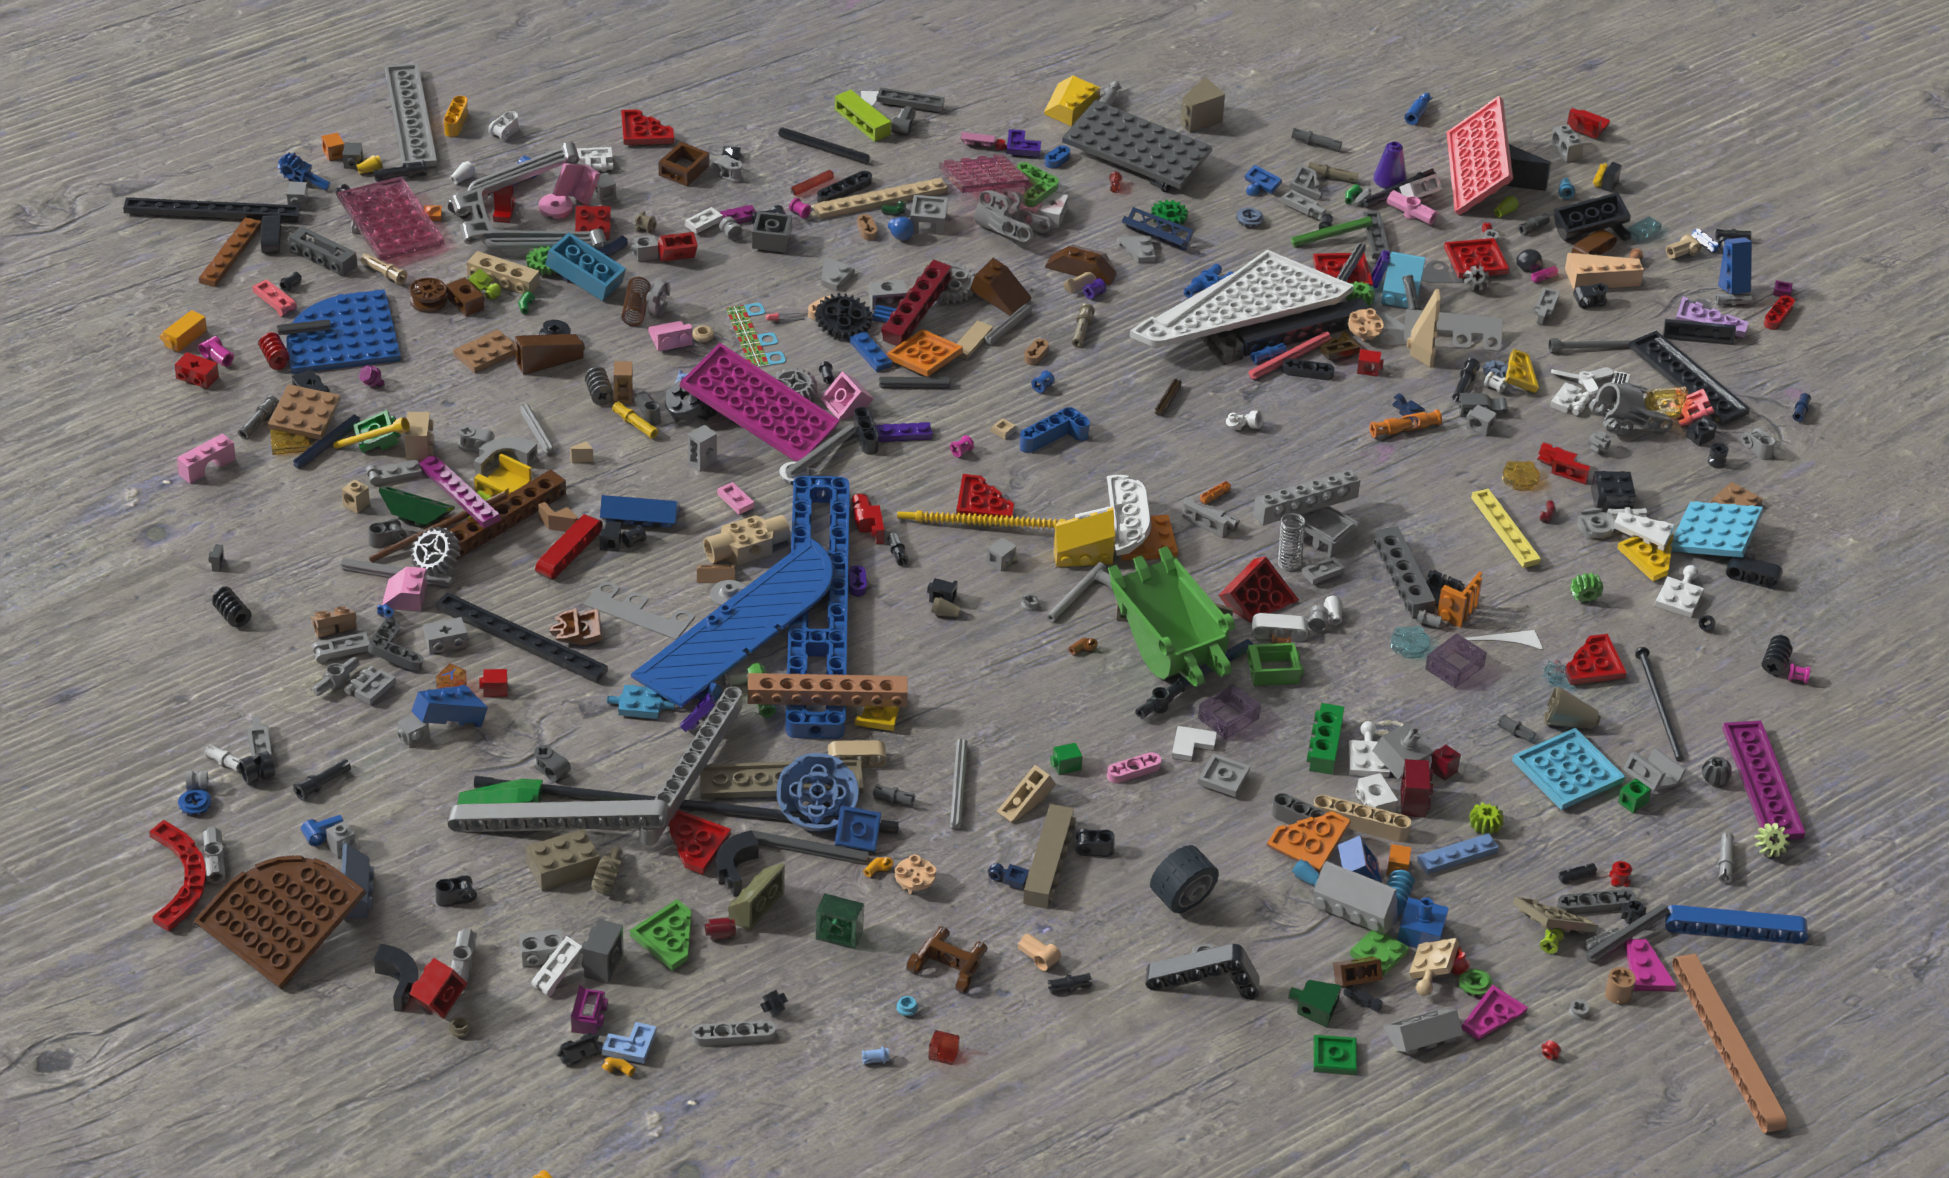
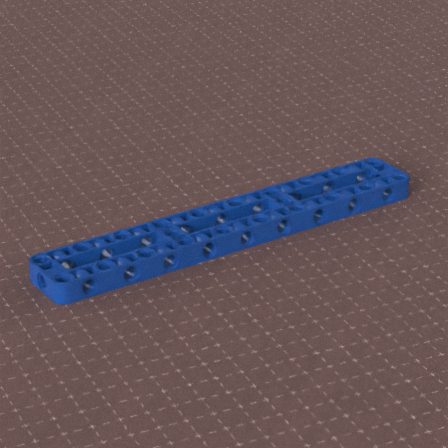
[785,476,850,739]

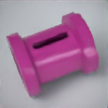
[789,198,812,219]
[950,435,974,457]
[1788,663,1811,684]

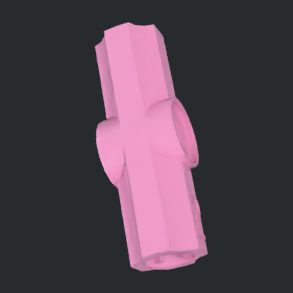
[1387,190,1438,225]

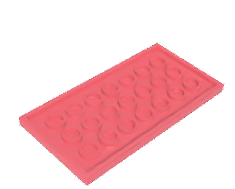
[1447,96,1513,215]

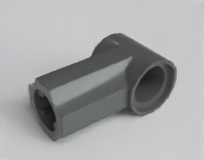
[891,106,916,135]
[634,391,661,425]

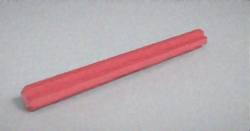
[1248,332,1331,380]

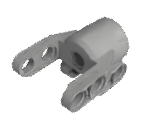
[974,185,1053,242]
[1589,382,1673,435]

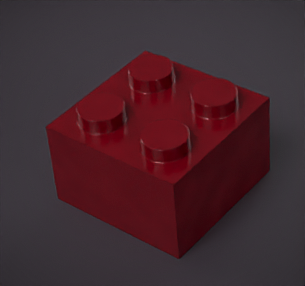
[1400,759,1433,818]

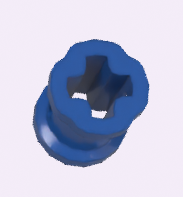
[1031,370,1055,393]

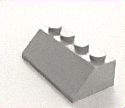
[1314,861,1398,935]

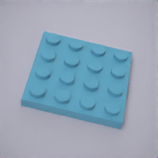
[1670,501,1763,557]
[1512,728,1625,810]

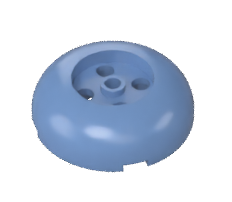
[777,753,858,831]

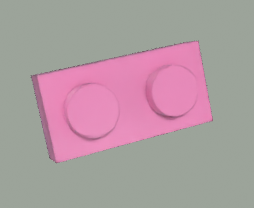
[961,132,996,147]
[717,482,754,515]

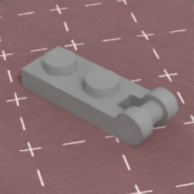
[366,459,422,485]
[1182,498,1228,538]
[312,632,369,663]

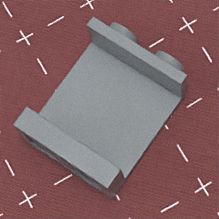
[1623,748,1686,791]

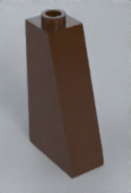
[515,334,585,375]

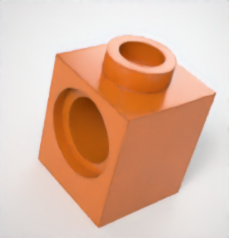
[321,132,344,161]
[1386,844,1412,876]

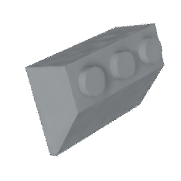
[1383,1009,1463,1054]

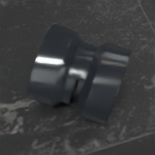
[1707,443,1729,468]

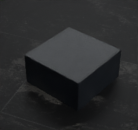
[1601,162,1622,192]

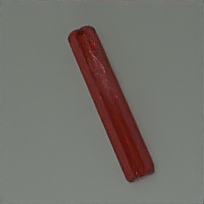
[791,170,834,196]

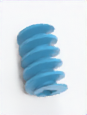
[1387,870,1415,916]

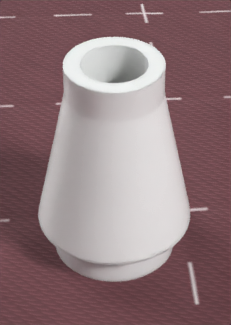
[450,161,476,185]
[1324,596,1343,625]

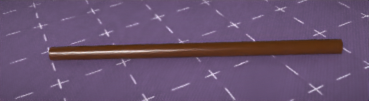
[368,491,508,563]

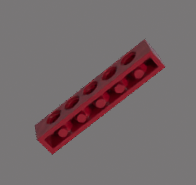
[881,259,952,346]

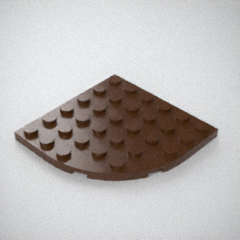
[194,855,367,990]

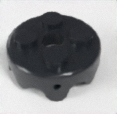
[664,380,708,422]

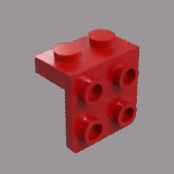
[1567,108,1610,138]
[575,205,611,240]

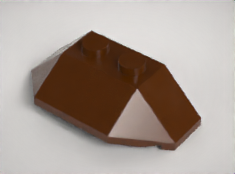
[1045,245,1116,285]

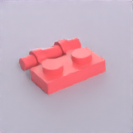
[1670,389,1715,427]

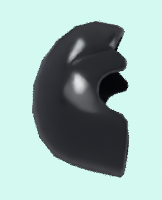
[1516,249,1543,273]

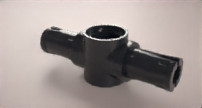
[1135,681,1185,719]

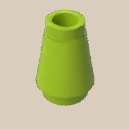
[1494,196,1519,218]

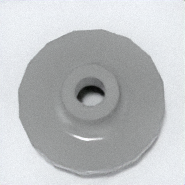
[710,580,746,606]

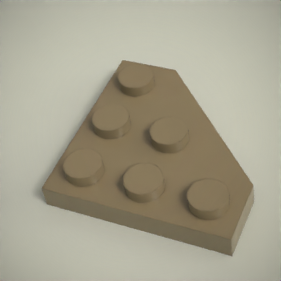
[1513,896,1598,934]

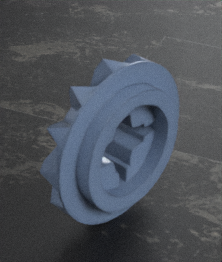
[1236,208,1264,227]
[1483,359,1508,378]

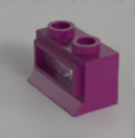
[571,984,608,1035]

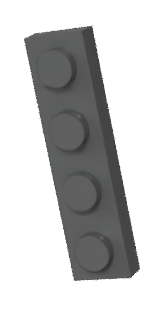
[876,87,945,112]
[1363,211,1390,259]

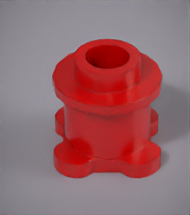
[1609,861,1632,887]
[1451,947,1470,975]

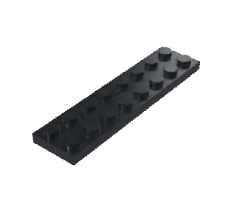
[1629,330,1750,425]

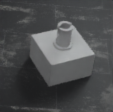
[1372,723,1433,780]

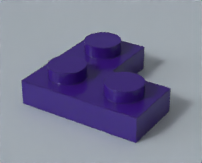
[1007,129,1041,157]
[680,693,715,732]

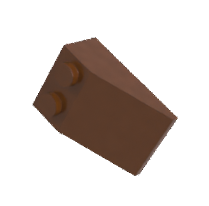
[970,257,1032,316]

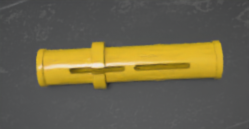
[612,402,659,439]

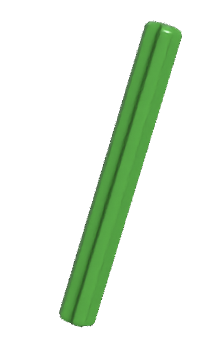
[1291,216,1373,247]

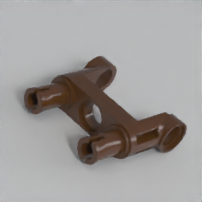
[906,926,988,993]

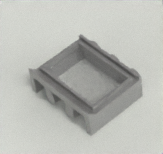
[1285,506,1359,558]

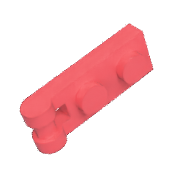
[252,279,297,316]

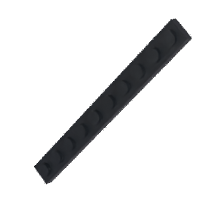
[123,197,301,222]
[436,592,608,683]

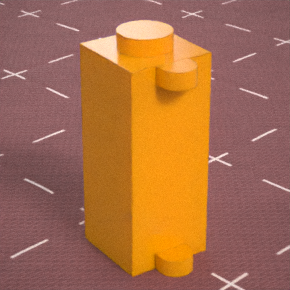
[159,310,207,352]

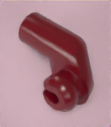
[1539,500,1556,523]

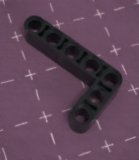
[1145,944,1260,1000]

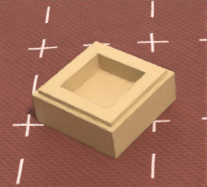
[991,418,1017,439]

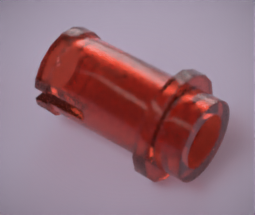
[1109,171,1122,193]

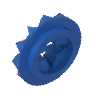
[178,789,211,816]

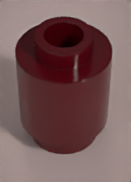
[705,917,736,940]

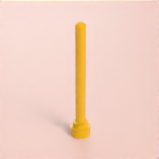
[333,417,410,449]

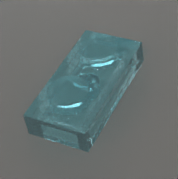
[1626,216,1662,242]

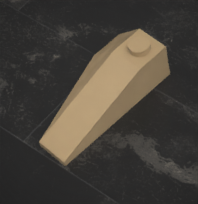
[1407,289,1440,368]

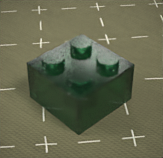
[815,893,864,950]

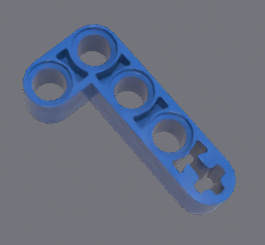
[1020,407,1090,453]

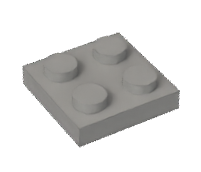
[1198,753,1250,797]

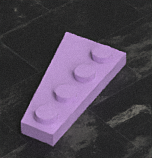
[1676,296,1749,338]

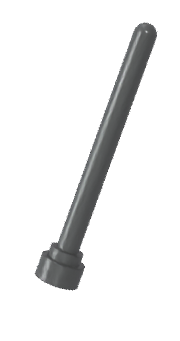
[1548,338,1630,352]

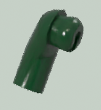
[881,201,907,215]

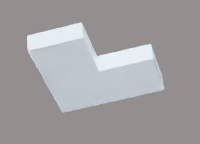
[1172,726,1217,761]

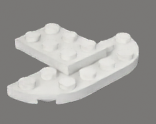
[1075,475,1151,556]

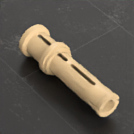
[361,253,408,285]

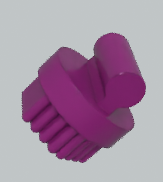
[359,365,384,387]

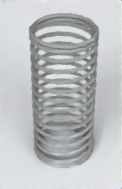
[1278,513,1306,571]

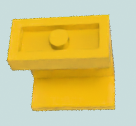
[474,454,532,497]

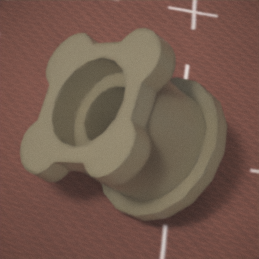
[635,211,657,233]

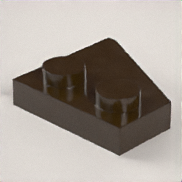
[1321,332,1361,360]

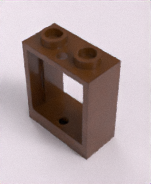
[658,142,709,187]

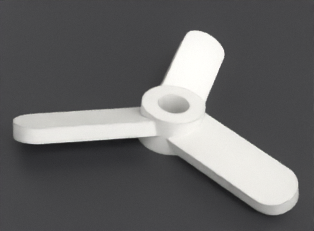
[1551,367,1613,395]

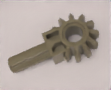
[591,845,623,895]

